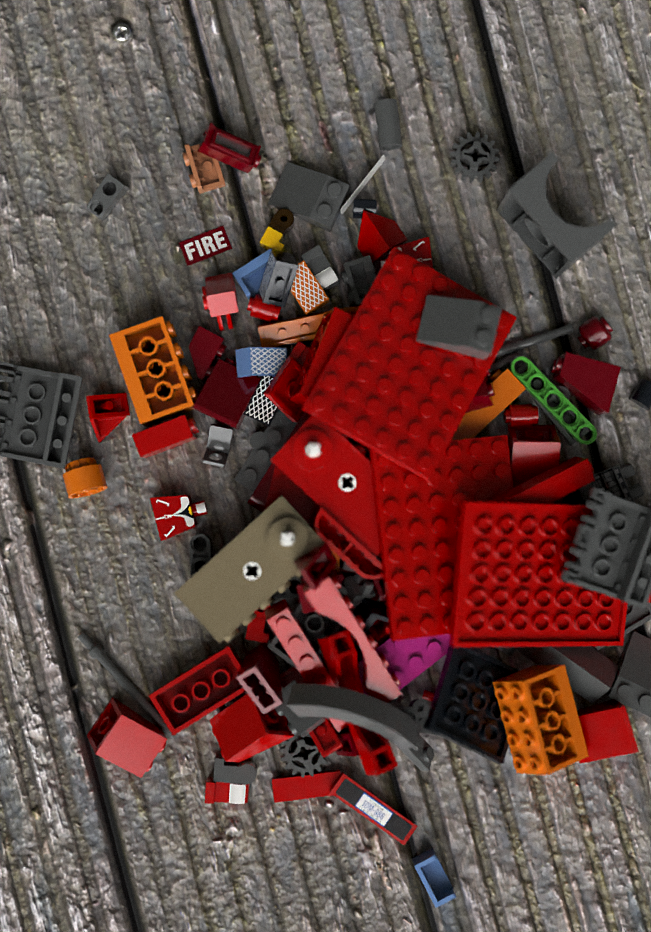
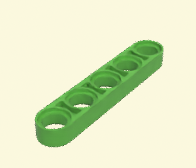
[510,356,597,445]

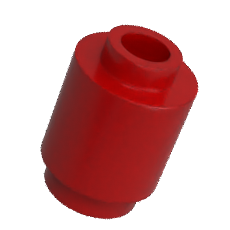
[247,294,281,322]
[504,404,539,428]

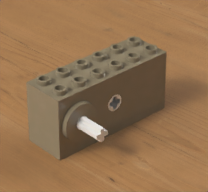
[174,496,324,643]

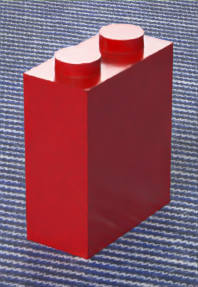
[132,415,199,458]

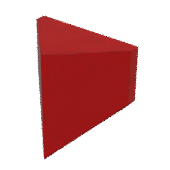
[357,210,408,263]
[86,393,130,443]

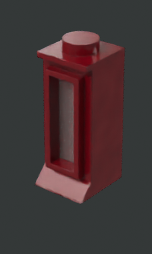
[197,122,262,173]

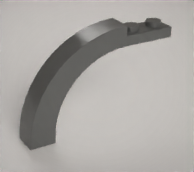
[287,684,434,771]

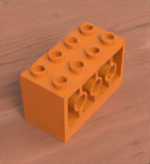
[109,316,198,426]
[493,665,589,775]

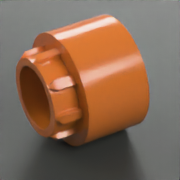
[63,457,108,498]

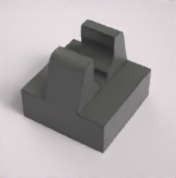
[343,574,375,601]

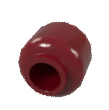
[577,316,613,350]

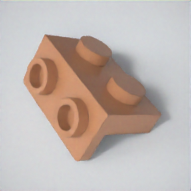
[182,144,226,194]

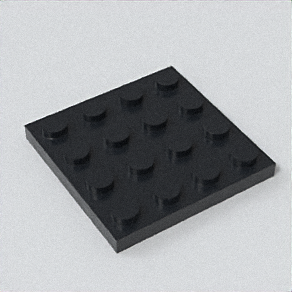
[424,646,519,764]

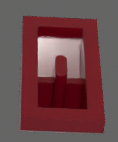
[294,542,337,591]

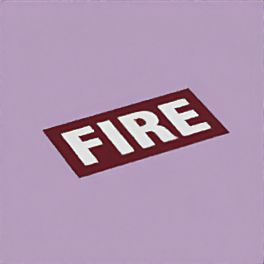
[179,226,232,266]

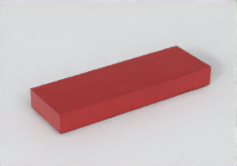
[271,769,341,803]

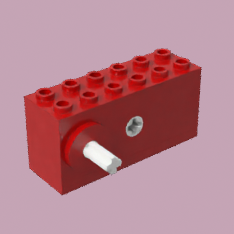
[270,415,381,558]

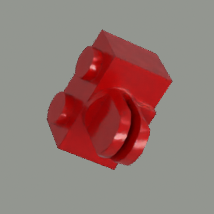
[202,272,239,331]

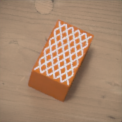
[290,260,329,316]

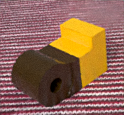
[260,209,294,252]

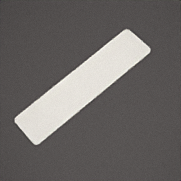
[340,154,385,214]

